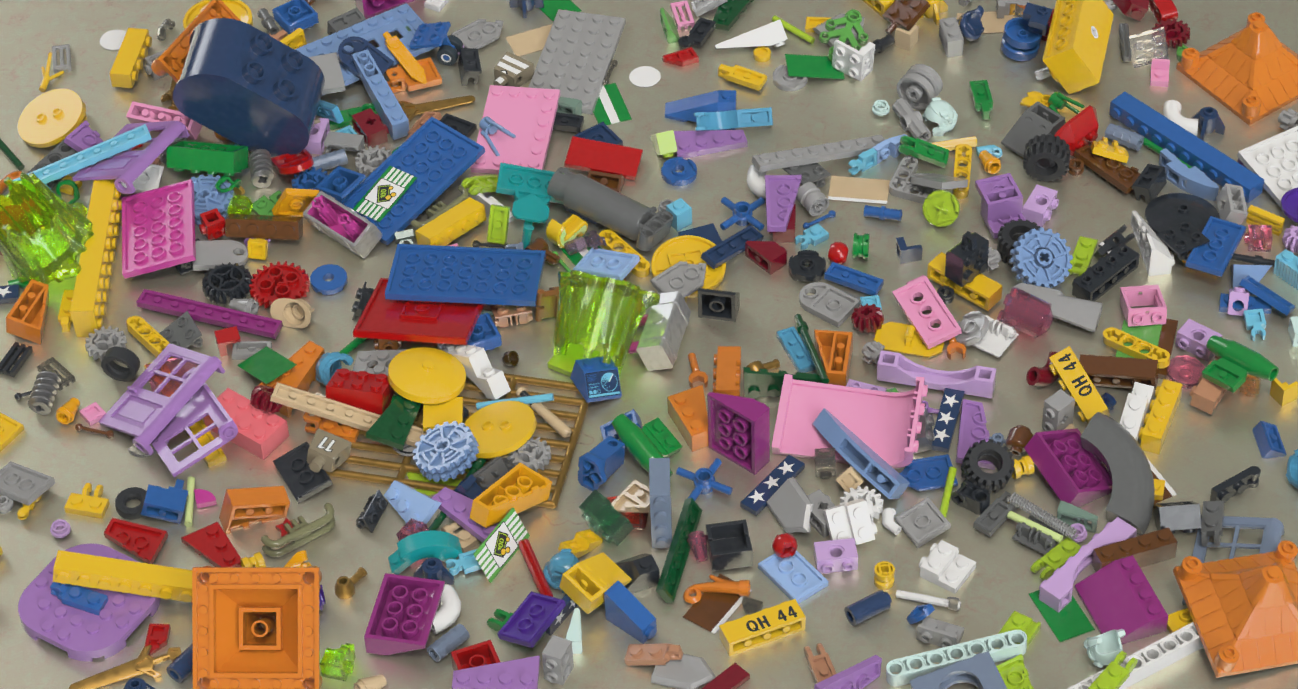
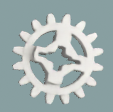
[840,486,883,522]

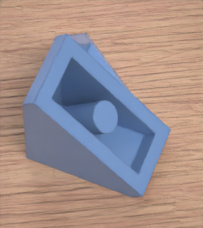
[1230,264,1272,294]

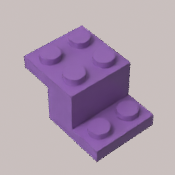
[975,173,1026,239]

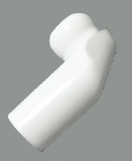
[882,508,902,535]

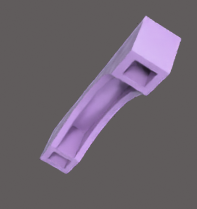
[877,350,996,398]
[1039,517,1137,613]

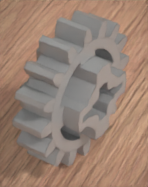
[355,145,391,177]
[85,326,127,362]
[508,436,551,472]

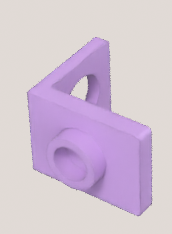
[1228,287,1249,316]

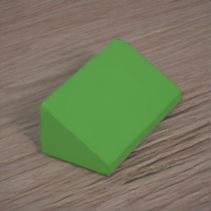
[660,8,680,43]

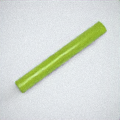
[772,15,815,44]
[939,467,957,518]

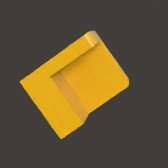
[1269,378,1298,407]

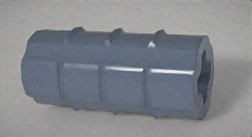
[1104,123,1144,151]
[311,148,348,172]
[427,624,470,662]

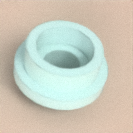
[872,100,890,116]

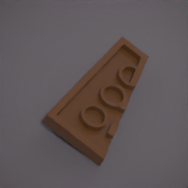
[1073,145,1141,194]

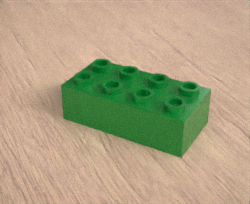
[167,140,248,176]

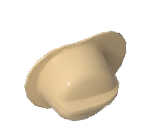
[270,298,314,328]

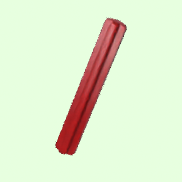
[518,539,553,597]

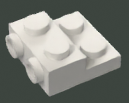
[823,498,877,545]
[919,540,976,594]

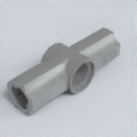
[892,98,931,142]

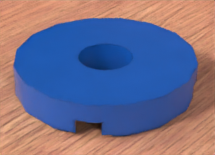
[661,157,697,186]
[310,264,348,295]

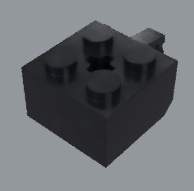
[945,231,989,287]

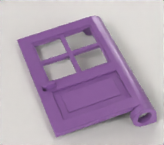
[72,121,190,194]
[99,343,225,456]
[151,367,238,477]

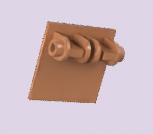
[490,305,533,328]

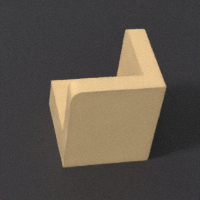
[894,25,919,51]
[835,465,865,493]

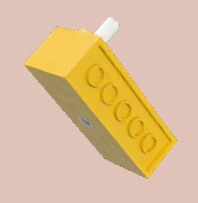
[1035,0,1114,94]

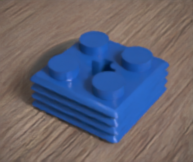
[272,0,319,34]
[467,313,502,351]

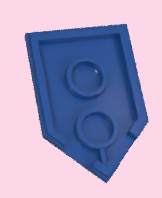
[899,454,958,491]

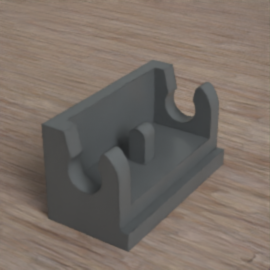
[327,8,366,35]
[472,456,516,491]

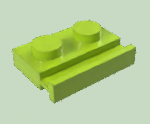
[998,611,1041,647]

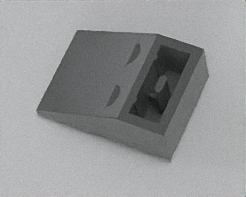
[1001,101,1065,158]

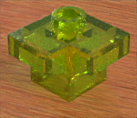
[320,643,356,682]

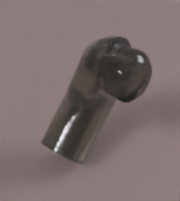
[157,19,175,41]

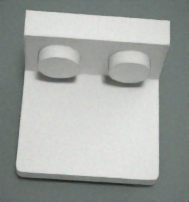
[832,40,875,82]

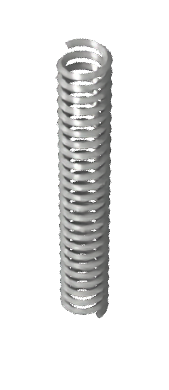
[1007,492,1078,540]

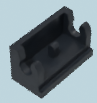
[458,48,482,86]
[1132,164,1167,204]

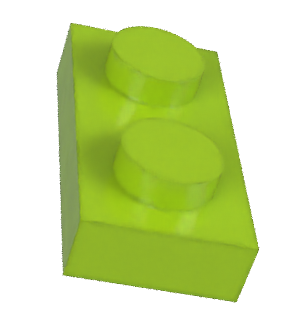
[487,204,510,244]

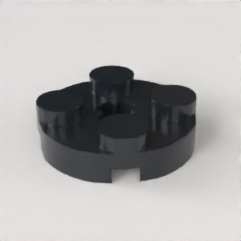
[789,250,826,282]

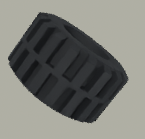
[1023,134,1071,182]
[997,219,1040,266]
[961,439,1015,494]

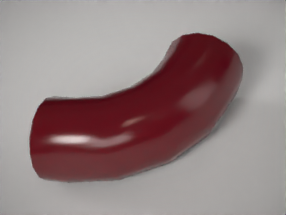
[1026,352,1059,387]

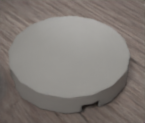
[773,64,808,91]
[955,311,989,346]

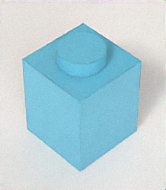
[666,198,692,232]

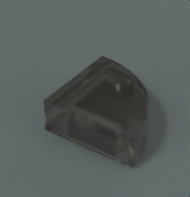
[742,596,763,615]

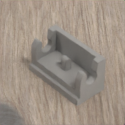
[324,131,365,156]

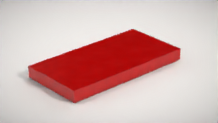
[564,136,643,181]

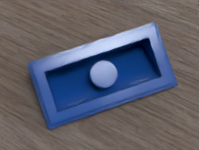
[1253,421,1287,459]

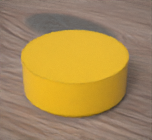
[753,46,771,62]

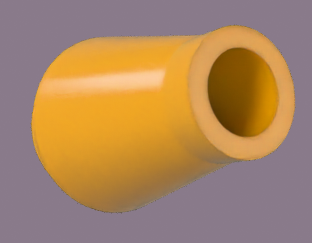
[979,150,1001,174]
[56,398,80,424]

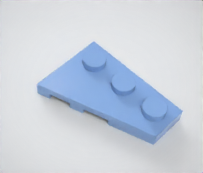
[384,480,441,533]

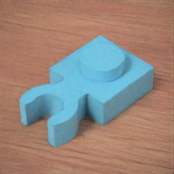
[848,148,877,175]
[795,223,829,250]
[1243,309,1266,341]
[446,549,482,576]

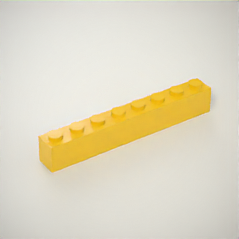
[53,550,192,603]

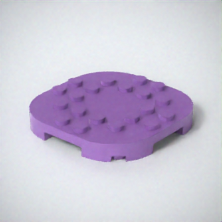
[18,543,161,662]

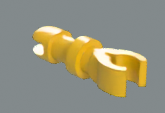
[17,496,41,520]

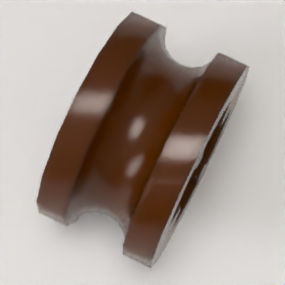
[1068,158,1084,176]

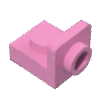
[1150,59,1170,87]

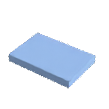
[573,247,640,282]
[758,551,828,604]

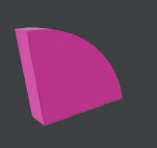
[194,489,217,509]

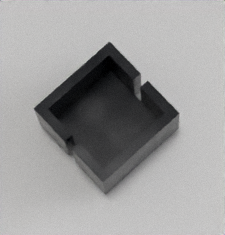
[706,519,753,571]

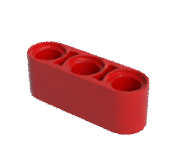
[1149,0,1178,24]

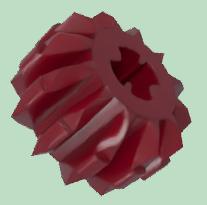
[851,303,884,334]
[250,385,283,413]

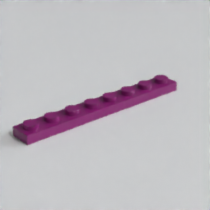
[136,289,283,339]

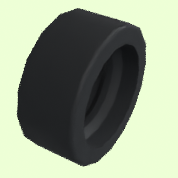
[101,346,140,382]

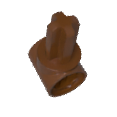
[524,237,560,265]

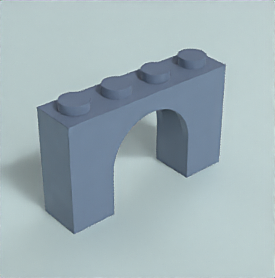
[649,458,672,549]
[910,651,1007,689]

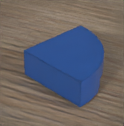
[906,604,935,624]

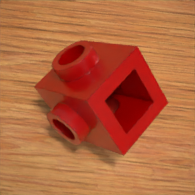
[199,208,226,241]

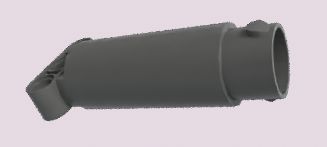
[547,167,673,251]

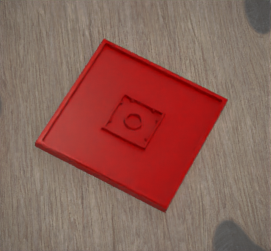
[353,278,485,345]

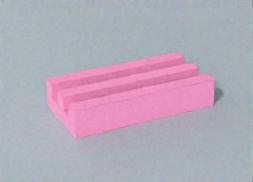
[670,0,695,30]

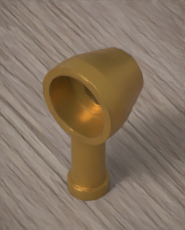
[746,359,780,371]
[334,567,367,599]

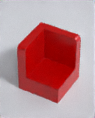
[214,326,241,357]

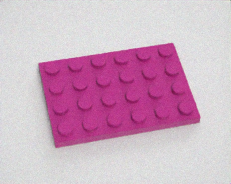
[122,179,196,279]

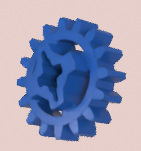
[292,167,328,190]

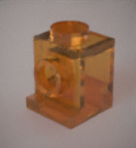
[1239,375,1261,396]

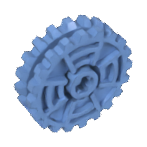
[191,174,236,227]
[1009,227,1073,288]
[413,421,479,482]

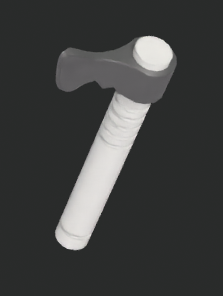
[896,590,961,611]

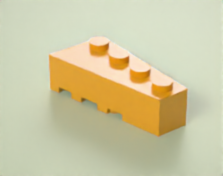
[469,463,552,528]

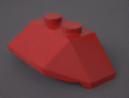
[1054,105,1099,156]

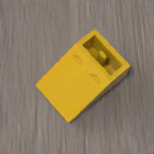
[559,552,632,614]

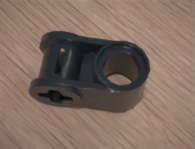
[951,480,990,515]

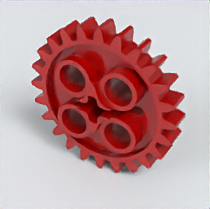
[249,261,310,309]

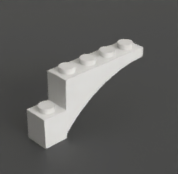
[435,343,511,400]
[1120,382,1155,441]

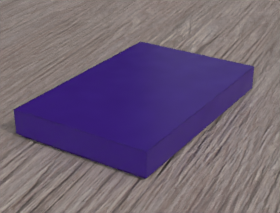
[497,591,566,648]

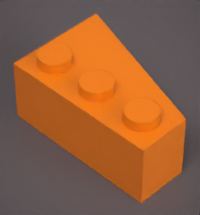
[6,279,49,345]
[814,330,853,386]
[667,384,709,452]
[219,486,290,534]

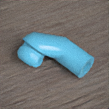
[976,145,1002,158]

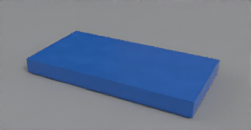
[1185,216,1246,277]

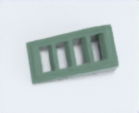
[557,97,582,115]
[1057,501,1098,533]

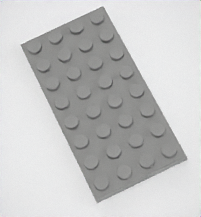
[528,9,626,115]

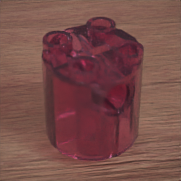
[997,287,1054,338]

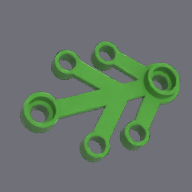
[819,9,869,62]

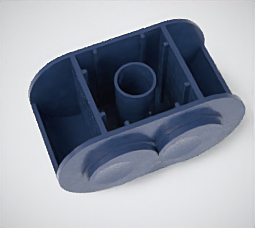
[173,18,325,157]

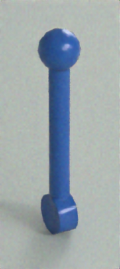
[803,210,836,229]

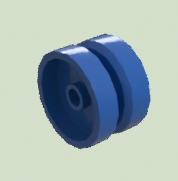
[1001,17,1042,61]

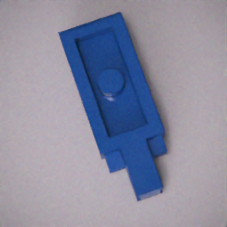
[50,582,109,616]

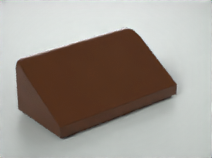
[587,170,625,193]

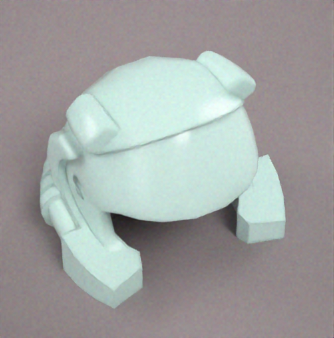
[922,97,958,136]
[1083,629,1126,668]

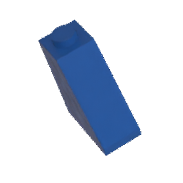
[604,581,657,644]

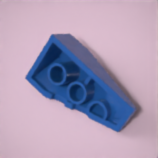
[665,90,736,130]

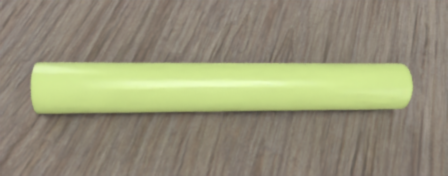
[184,476,195,527]
[1007,511,1063,543]

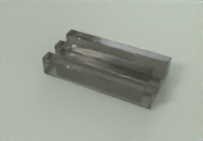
[37,357,76,391]

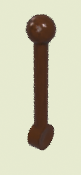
[75,423,114,439]

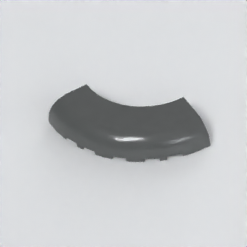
[1081,412,1155,535]

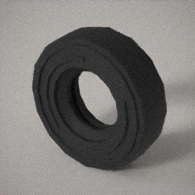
[115,487,147,520]

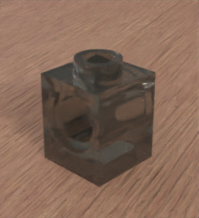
[814,448,836,479]

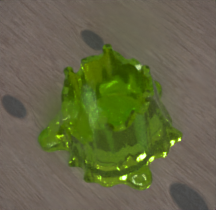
[0,172,94,285]
[553,270,661,377]

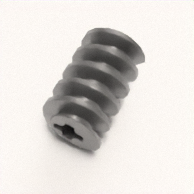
[248,149,274,188]
[28,371,61,415]

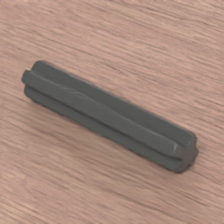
[1119,23,1132,62]

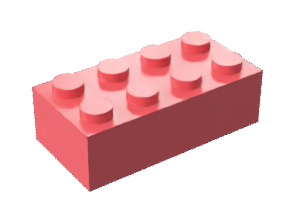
[203,388,289,460]

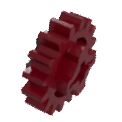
[1152,19,1190,49]

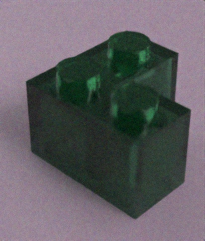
[579,490,634,546]

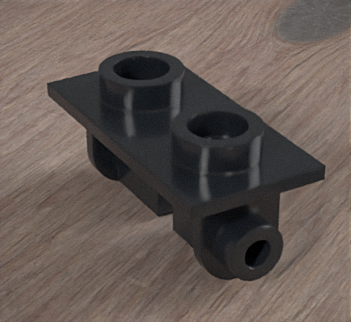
[351,282,374,320]
[356,490,388,533]

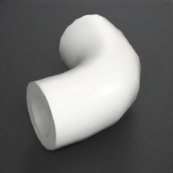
[1163,100,1198,136]
[747,164,767,200]
[431,585,461,635]

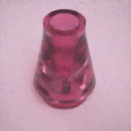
[687,531,708,562]

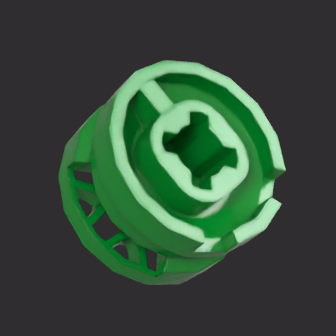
[852,233,870,259]

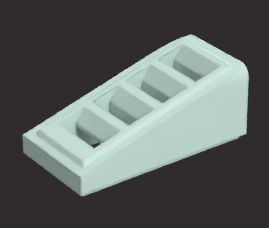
[565,608,583,654]

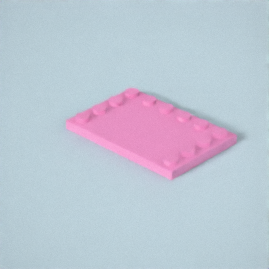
[470,85,561,174]

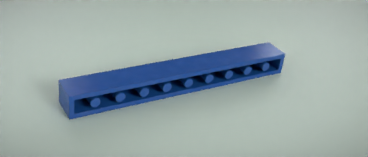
[1109,92,1264,203]

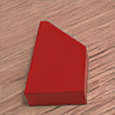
[662,47,699,67]
[144,623,171,656]

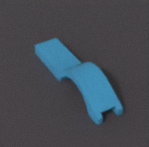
[694,107,773,131]

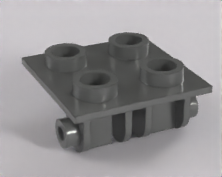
[782,163,831,187]
[159,311,203,359]
[1012,513,1066,555]

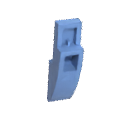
[1159,148,1219,201]

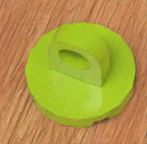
[922,190,960,227]

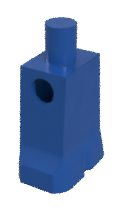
[578,436,627,492]

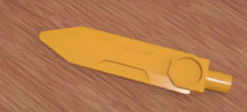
[383,31,427,85]

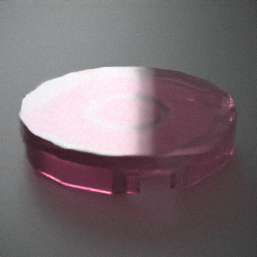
[1166,355,1205,389]

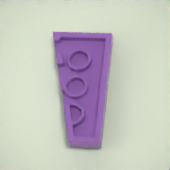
[674,130,748,159]
[956,399,996,470]
[814,655,882,689]

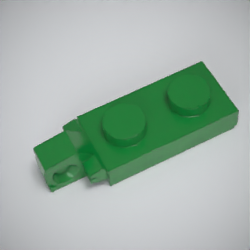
[969,80,993,120]

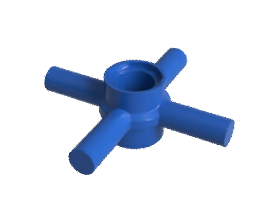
[720,197,765,231]
[676,458,733,501]

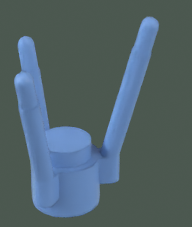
[479,116,516,156]

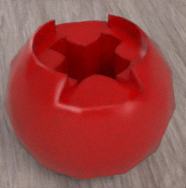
[828,242,849,265]
[772,533,798,558]

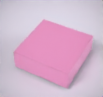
[79,402,106,426]

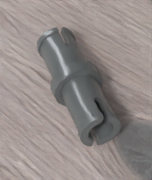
[257,8,279,35]

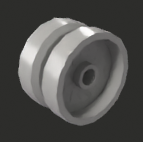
[897,64,943,110]

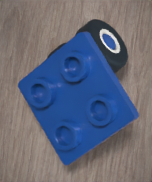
[409,22,463,66]

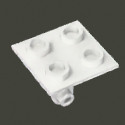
[972,315,1019,358]

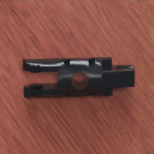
[1094,224,1135,260]

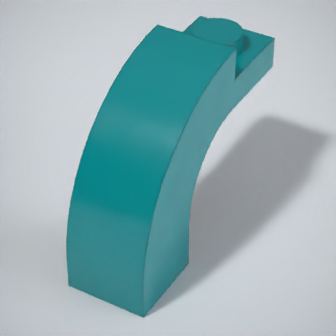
[388,530,463,575]

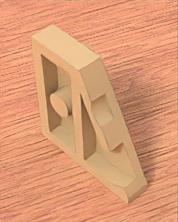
[609,479,650,513]

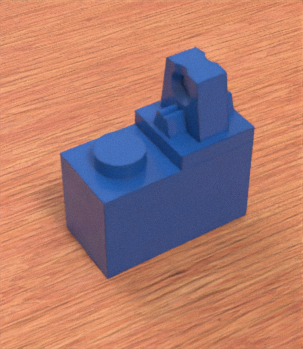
[141,479,188,524]

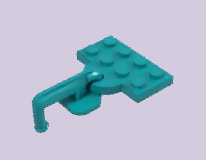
[496,163,563,249]

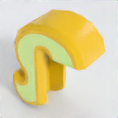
[546,214,588,249]

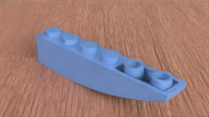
[351,49,409,140]
[813,408,910,499]

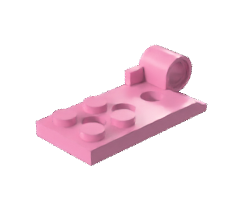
[892,275,962,349]

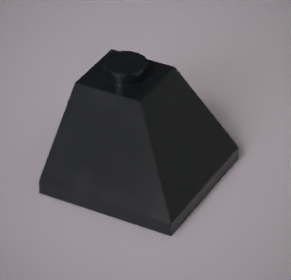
[615,553,660,594]

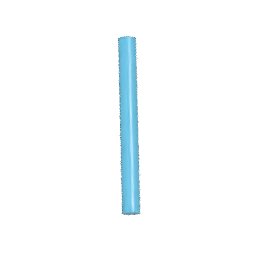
[476,393,554,410]

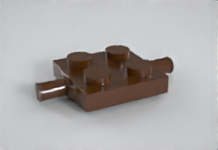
[882,0,930,35]

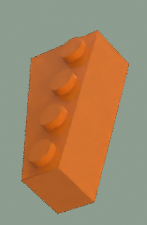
[258,341,325,418]
[713,346,741,396]

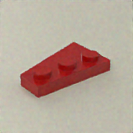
[104,518,168,564]
[181,522,242,567]

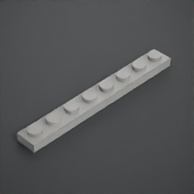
[752,135,885,172]

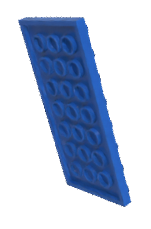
[340,117,485,246]
[385,244,546,307]

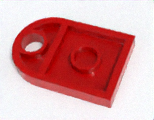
[271,149,314,175]

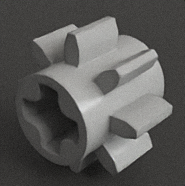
[1278,108,1298,131]
[987,247,1001,271]
[862,341,885,365]

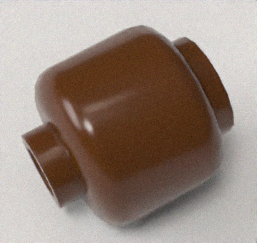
[1005,425,1033,456]

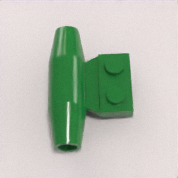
[1202,335,1279,393]
[611,414,683,477]

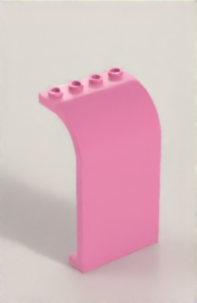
[771,374,928,468]

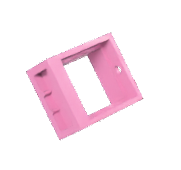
[1120,285,1167,327]

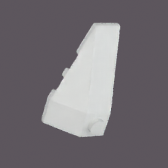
[715,20,788,49]
[1131,211,1174,276]

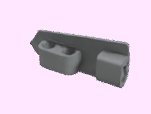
[1012,283,1103,332]

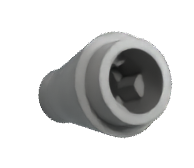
[229,298,259,315]

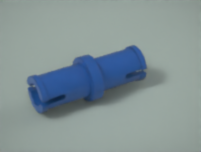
[864,205,902,221]

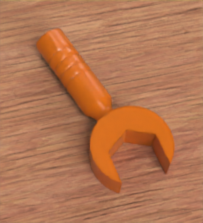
[947,337,966,360]
[688,353,708,388]

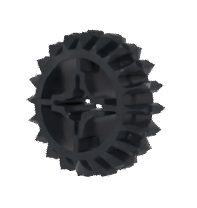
[202,262,253,306]

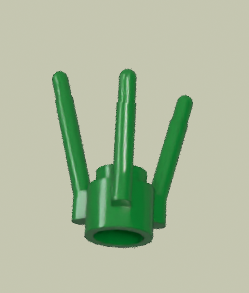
[1048,92,1085,123]

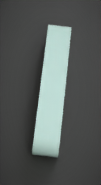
[886,630,1027,687]

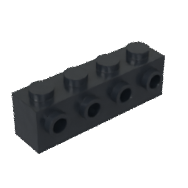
[1072,243,1140,301]

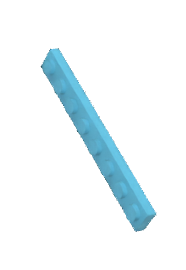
[11,124,152,196]

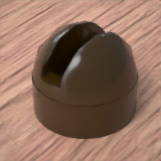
[502,351,519,366]

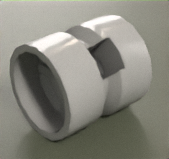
[796,182,829,216]

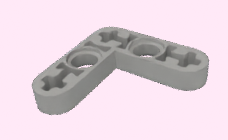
[889,155,938,204]

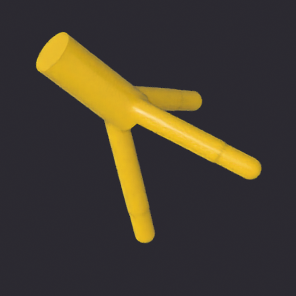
[39,52,64,92]

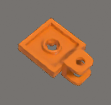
[386,57,442,93]
[303,412,360,443]

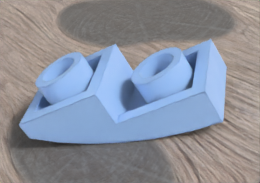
[873,134,907,164]

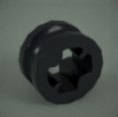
[937,286,954,305]

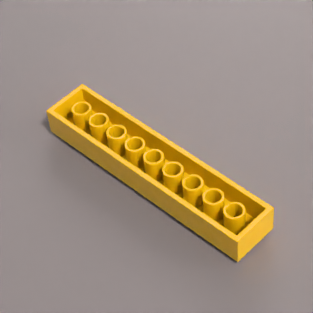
[70,179,122,337]

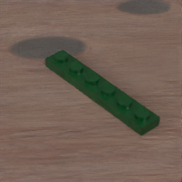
[656,498,703,604]

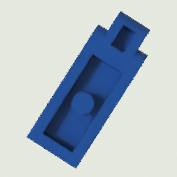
[1219,293,1272,314]

